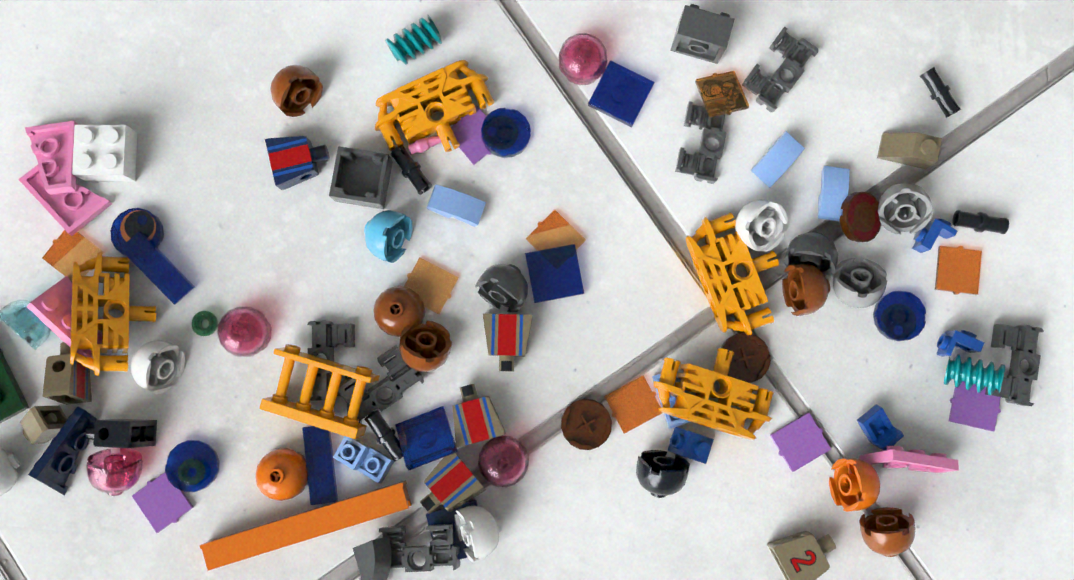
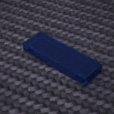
[120,231,195,305]
[302,426,338,505]

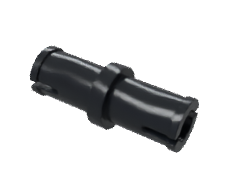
[920,67,961,118]
[390,145,432,195]
[952,210,1009,234]
[364,410,407,462]

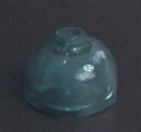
[0,300,51,350]

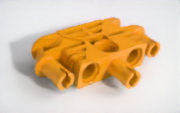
[375,60,495,152]
[686,212,779,335]
[70,251,156,376]
[653,348,774,440]

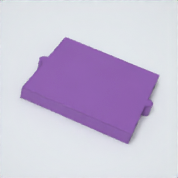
[451,106,497,165]
[948,382,1001,432]
[770,412,831,472]
[132,470,194,533]

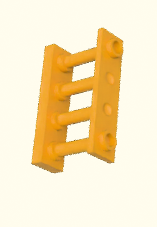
[259,344,380,439]

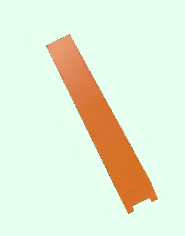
[199,480,412,571]

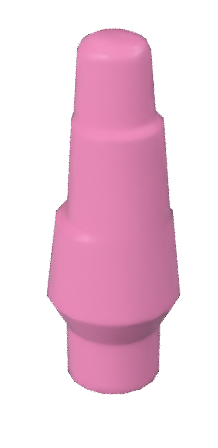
[408,136,441,155]

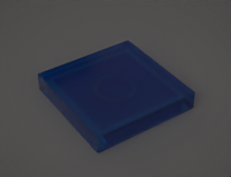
[588,60,655,128]
[525,244,584,303]
[395,406,458,471]

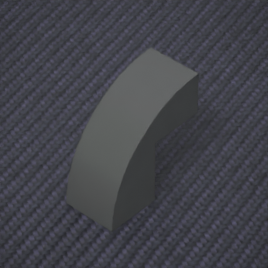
[353,536,392,580]

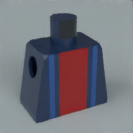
[265,136,330,190]

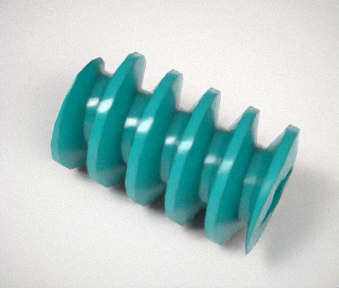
[385,15,442,65]
[944,354,1005,396]

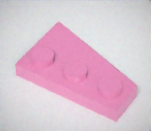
[25,121,78,195]
[18,165,112,236]
[27,276,102,357]
[859,446,959,473]

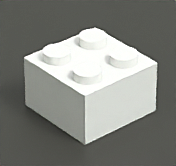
[72,125,138,181]

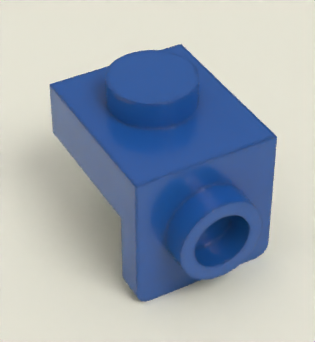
[912,219,958,253]
[937,330,985,357]
[857,405,904,451]
[668,427,714,464]

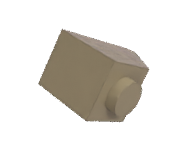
[877,133,942,169]
[20,405,67,445]

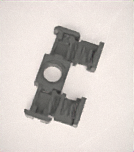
[742,27,818,112]
[675,101,730,184]
[307,320,356,401]
[985,324,1044,406]
[338,345,424,424]
[379,523,460,572]

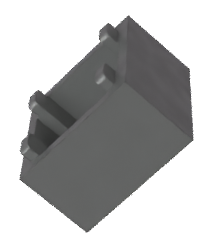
[670,4,735,64]
[329,146,393,210]

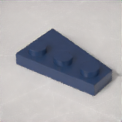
[28,406,98,496]

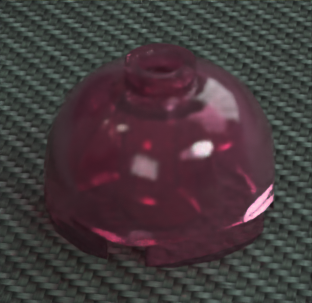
[558,33,608,85]
[217,306,272,357]
[478,435,529,487]
[86,448,143,496]

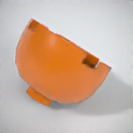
[255,448,310,501]
[829,458,880,512]

